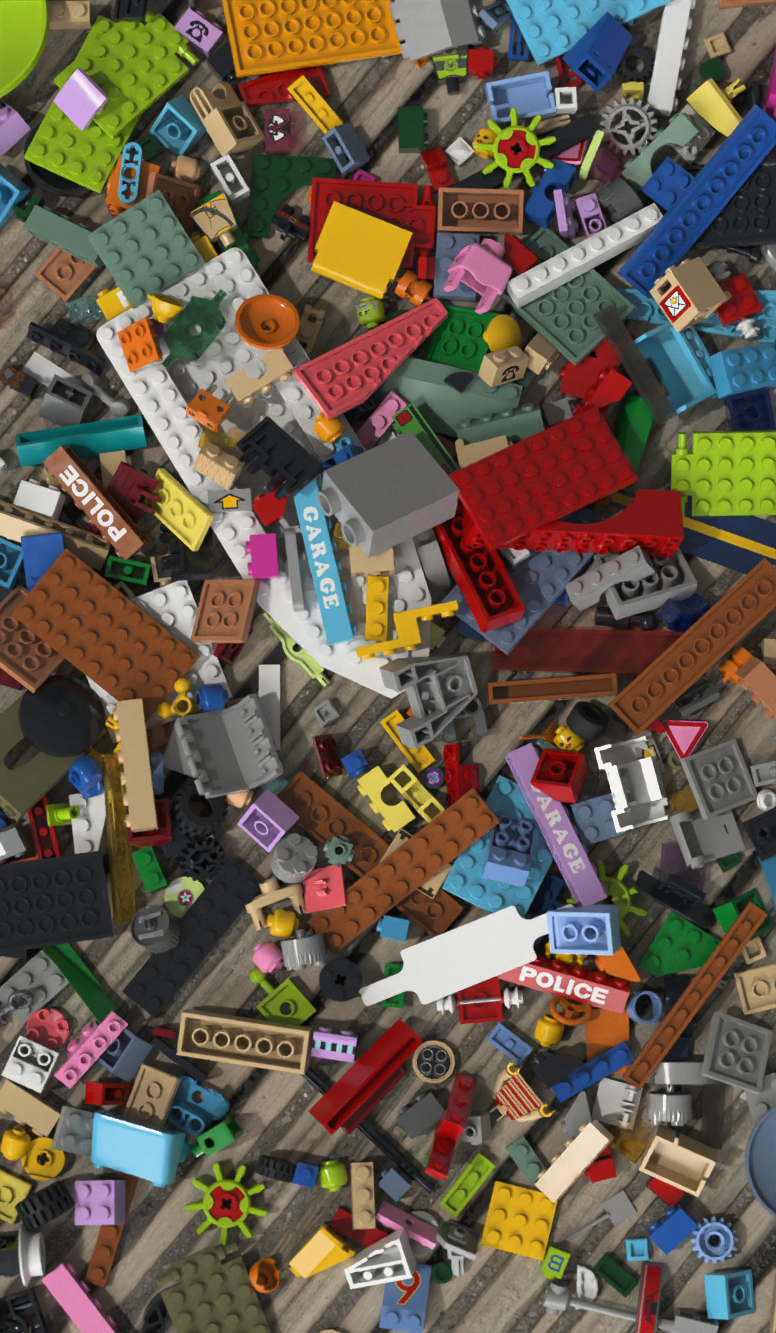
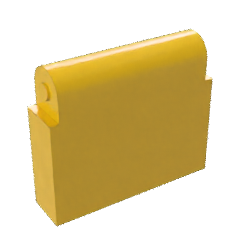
[311,201,413,300]

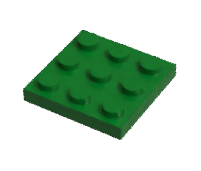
[425,305,500,373]

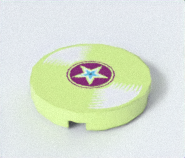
[164,876,205,918]

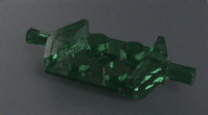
[161,289,227,369]

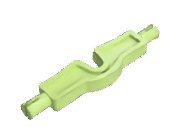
[263,612,331,687]

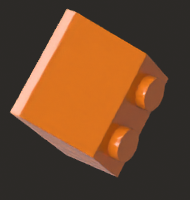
[593,945,641,982]

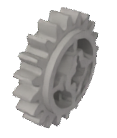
[599,96,658,156]

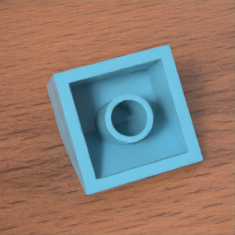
[149,95,206,158]
[704,1269,755,1320]

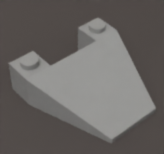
[379,655,478,749]

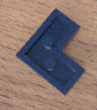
[529,873,567,916]

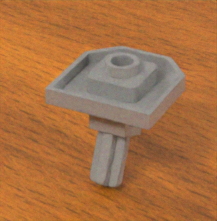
[435,1221,482,1276]

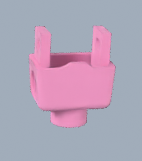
[442,238,513,314]

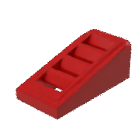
[555,57,583,88]

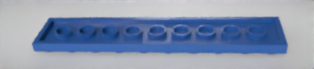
[617,105,776,299]

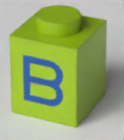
[540,1244,570,1280]

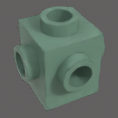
[323,834,355,867]

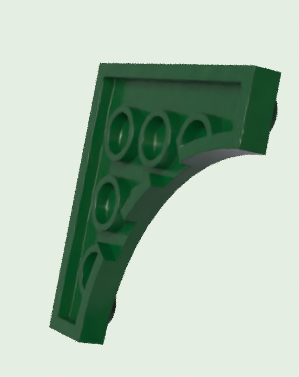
[247,153,336,239]

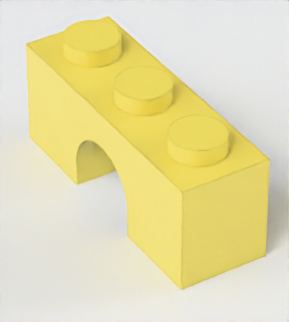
[388,764,445,823]
[356,766,415,833]

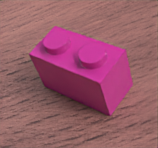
[246,533,279,580]

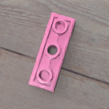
[375,1201,438,1249]

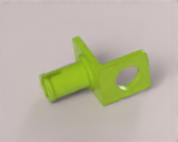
[46,803,80,827]

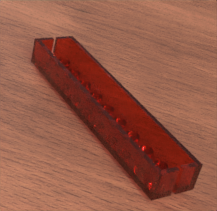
[490,628,706,677]

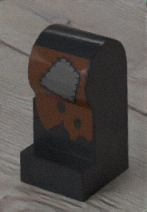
[0,364,40,400]

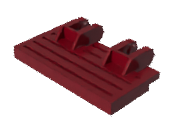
[85,461,163,553]

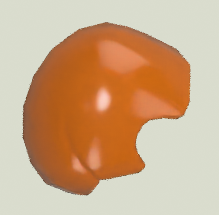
[249,1257,281,1293]

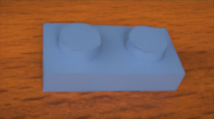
[486,1022,533,1066]

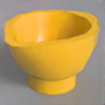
[147,293,184,323]

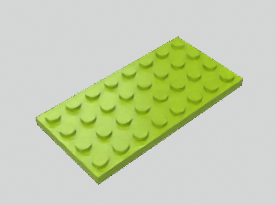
[24,15,143,194]

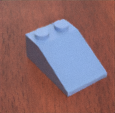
[547,905,621,955]

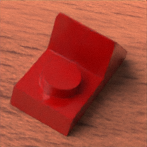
[420,146,455,193]

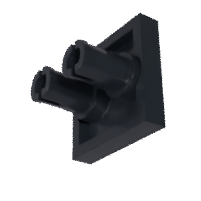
[742,807,776,862]

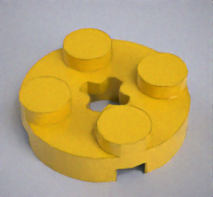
[22,1137,66,1181]

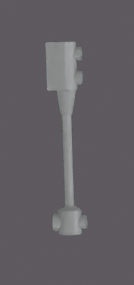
[543,1280,719,1333]

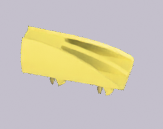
[686,78,747,138]

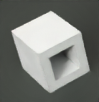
[554,87,577,115]

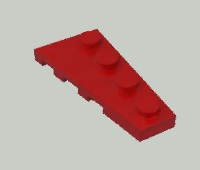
[238,66,331,107]

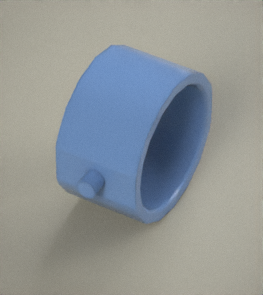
[626,989,662,1024]

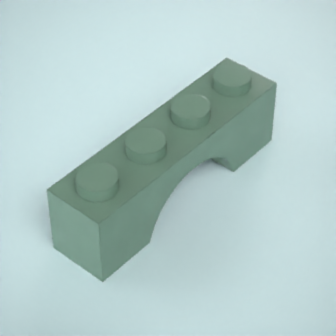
[622,113,702,191]

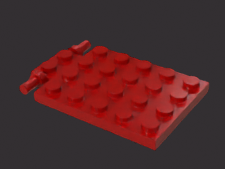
[307,177,437,269]

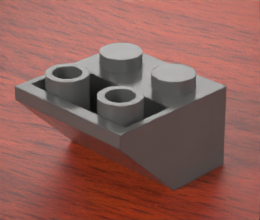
[39,374,96,427]

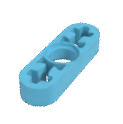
[118,142,143,205]

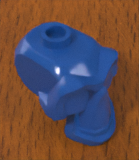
[68,755,110,798]

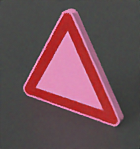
[548,139,588,167]
[661,720,708,760]

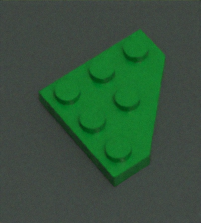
[637,911,720,977]

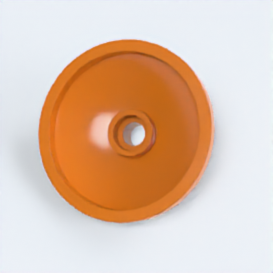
[235,294,300,350]

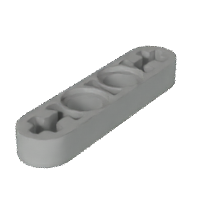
[284,527,305,612]

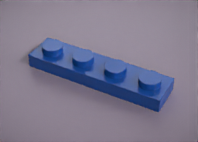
[552,1041,634,1103]

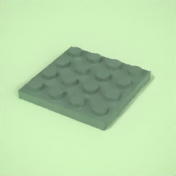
[86,189,205,309]

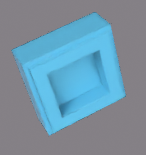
[625,1237,649,1261]

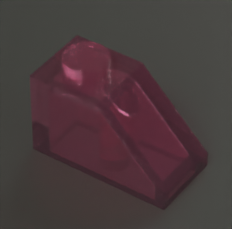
[588,147,623,185]

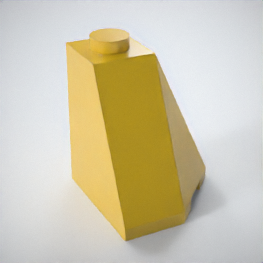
[289,1222,356,1278]

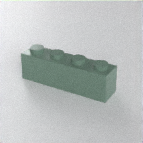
[23,205,103,269]
[456,403,545,445]

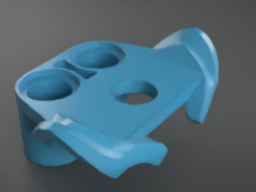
[167,1074,230,1135]

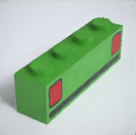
[392,402,459,476]

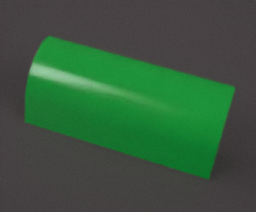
[613,395,658,486]

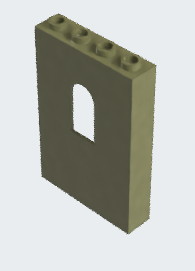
[0,691,108,822]

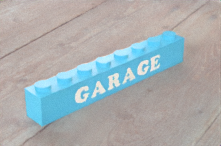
[294,476,357,646]

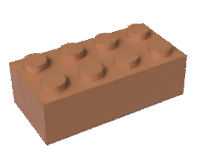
[437,187,524,235]

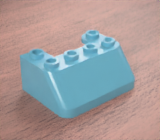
[625,321,717,421]

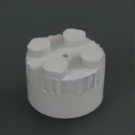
[270,833,318,884]
[280,929,327,970]
[649,1084,692,1126]

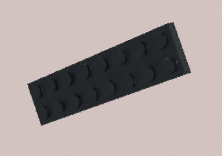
[122,857,263,1019]

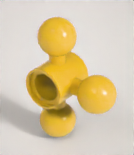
[156,677,197,719]

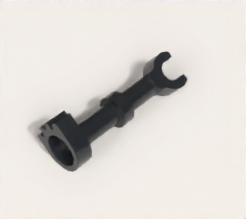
[720,245,762,264]

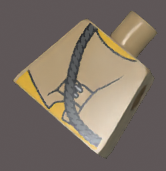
[189,193,238,248]

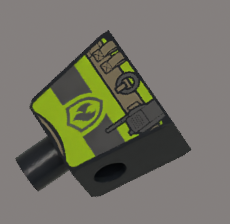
[429,44,469,95]

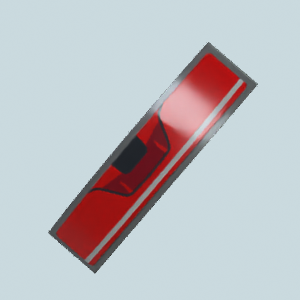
[634,1262,664,1333]

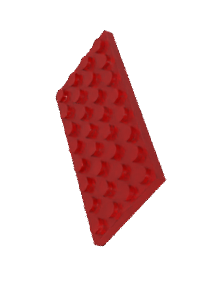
[449,406,639,551]

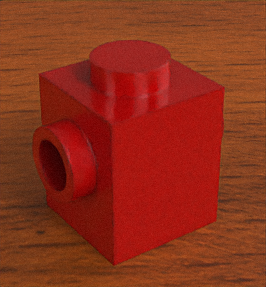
[467,47,498,79]

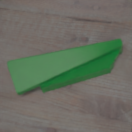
[43,943,118,1022]

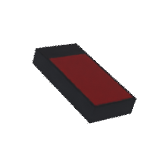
[645,1177,692,1207]

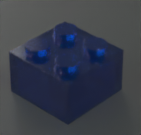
[724,389,776,431]

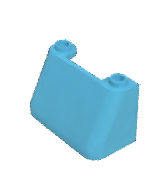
[90,1110,186,1188]

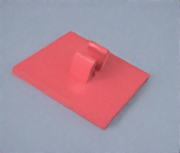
[303,864,347,914]

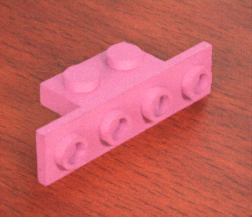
[54,1011,128,1089]

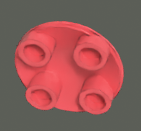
[26,1008,69,1051]

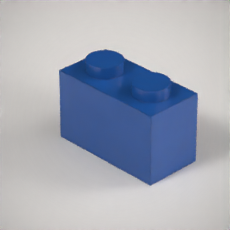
[648,1202,698,1255]

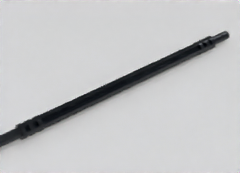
[242,1010,435,1194]

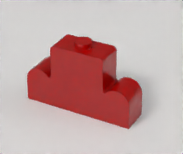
[559,339,626,419]

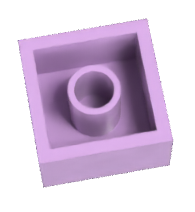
[237,789,300,853]
[75,1180,126,1225]

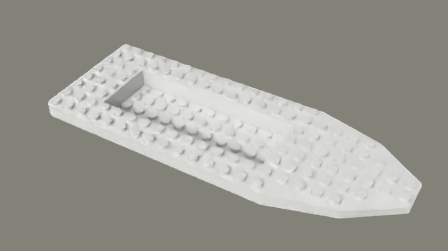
[96,248,431,699]

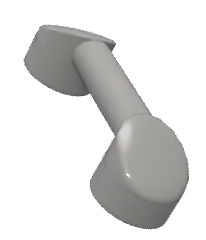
[81,371,131,417]

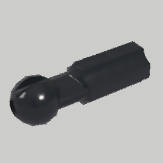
[594,606,659,633]

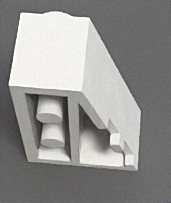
[69,790,114,855]
[344,1227,417,1289]

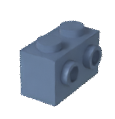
[322,123,371,174]

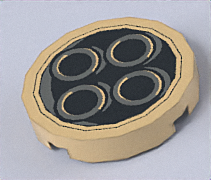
[412,1040,455,1083]

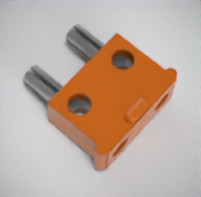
[186,383,235,432]

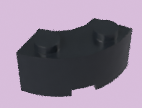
[663,976,697,1038]
[141,1286,171,1333]

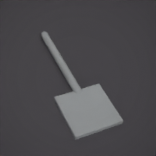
[567,1190,637,1241]

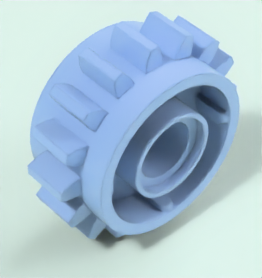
[690,1215,738,1264]

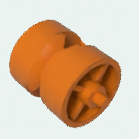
[394,270,434,307]
[718,645,754,686]

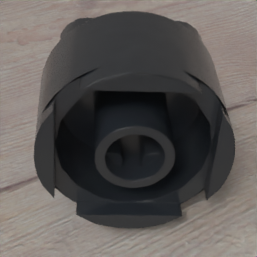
[319,958,362,1002]

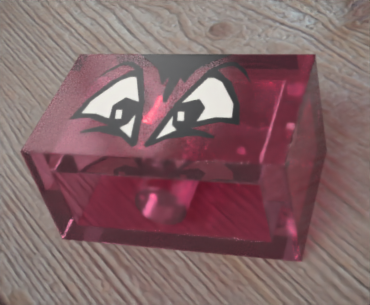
[264,108,295,155]

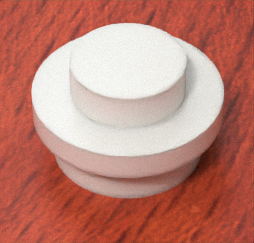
[756,789,776,811]

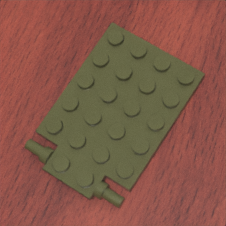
[155,1242,271,1333]

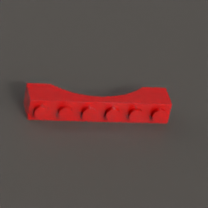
[571,365,633,418]

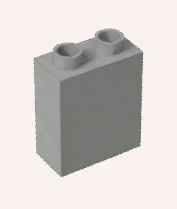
[317,430,460,558]

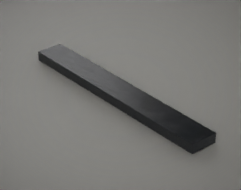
[448,112,599,189]

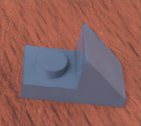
[478,0,513,35]

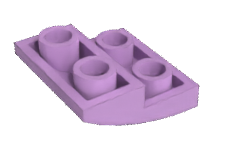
[54,68,109,131]
[553,189,578,239]

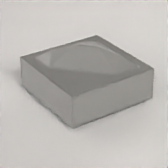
[311,698,341,728]

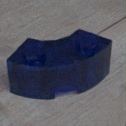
[655,592,712,633]

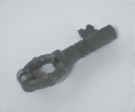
[0,989,34,1028]

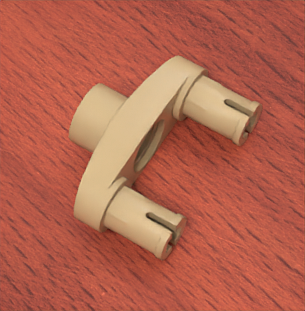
[245,877,306,931]

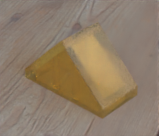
[609,1127,647,1164]

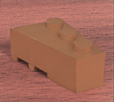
[734,656,776,720]

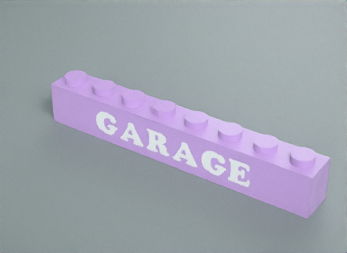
[505,743,607,907]

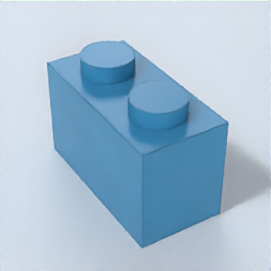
[377,915,410,942]

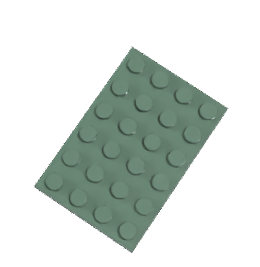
[499,227,636,366]

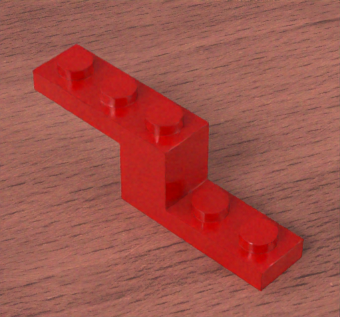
[424,1072,478,1181]

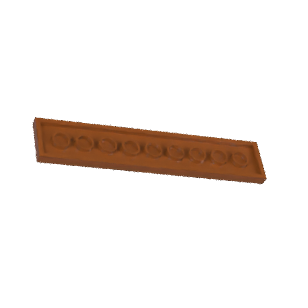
[608,558,776,736]
[278,771,464,938]
[307,787,501,954]

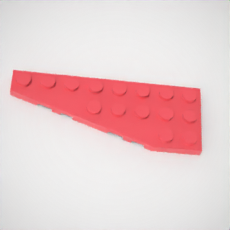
[293,297,448,420]

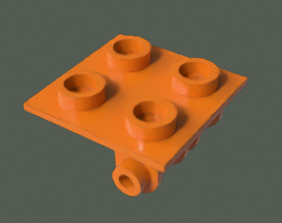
[117,317,164,373]

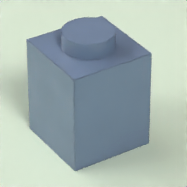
[377,1167,411,1202]

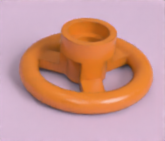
[550,996,593,1026]

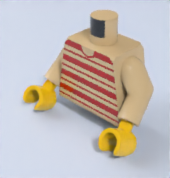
[489,1059,556,1123]

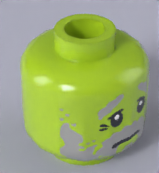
[356,297,385,329]

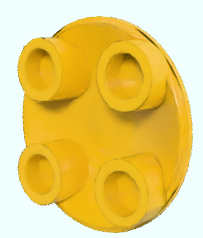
[483,315,521,352]

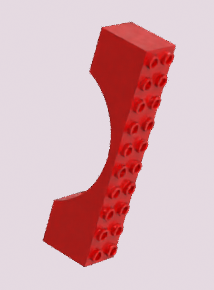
[462,489,684,558]

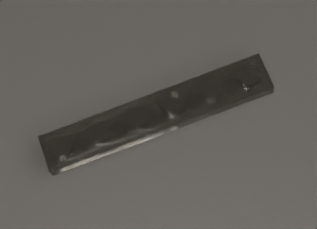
[593,304,677,426]

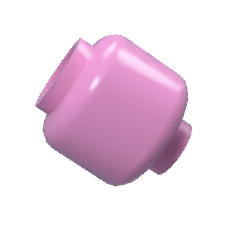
[252,942,284,974]

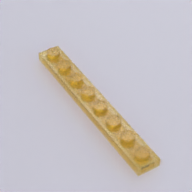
[101,752,136,925]

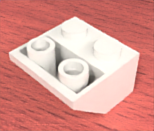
[2,1035,59,1093]

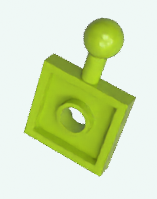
[249,967,317,1026]

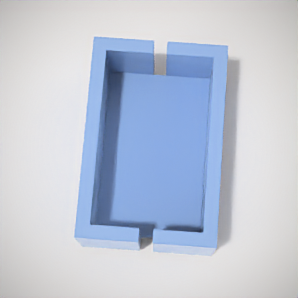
[485,71,557,129]

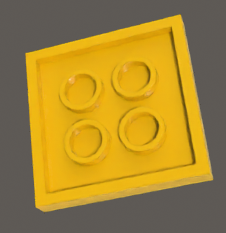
[480,1180,557,1260]

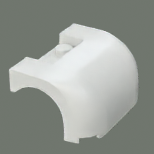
[594,736,670,832]

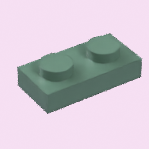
[505,1135,545,1184]

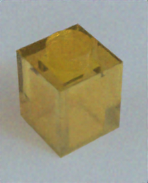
[668,787,698,814]

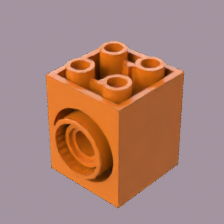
[105,154,163,217]

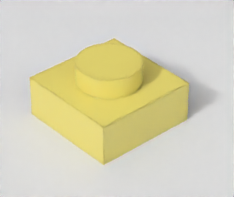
[621,81,644,102]

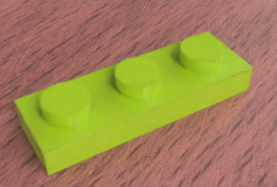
[439,1152,496,1217]

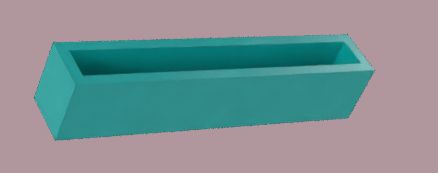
[16,414,147,467]

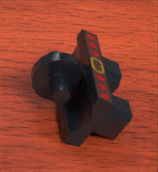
[272,204,310,242]

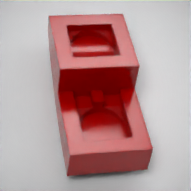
[418,257,436,279]

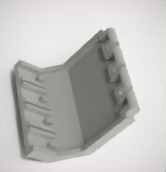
[388,0,486,62]
[174,694,284,799]

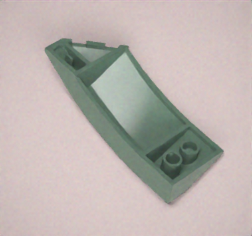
[374,357,523,439]

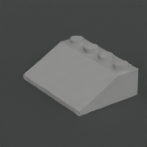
[594,547,698,620]

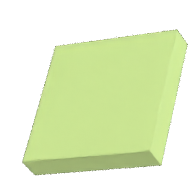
[578,130,605,181]

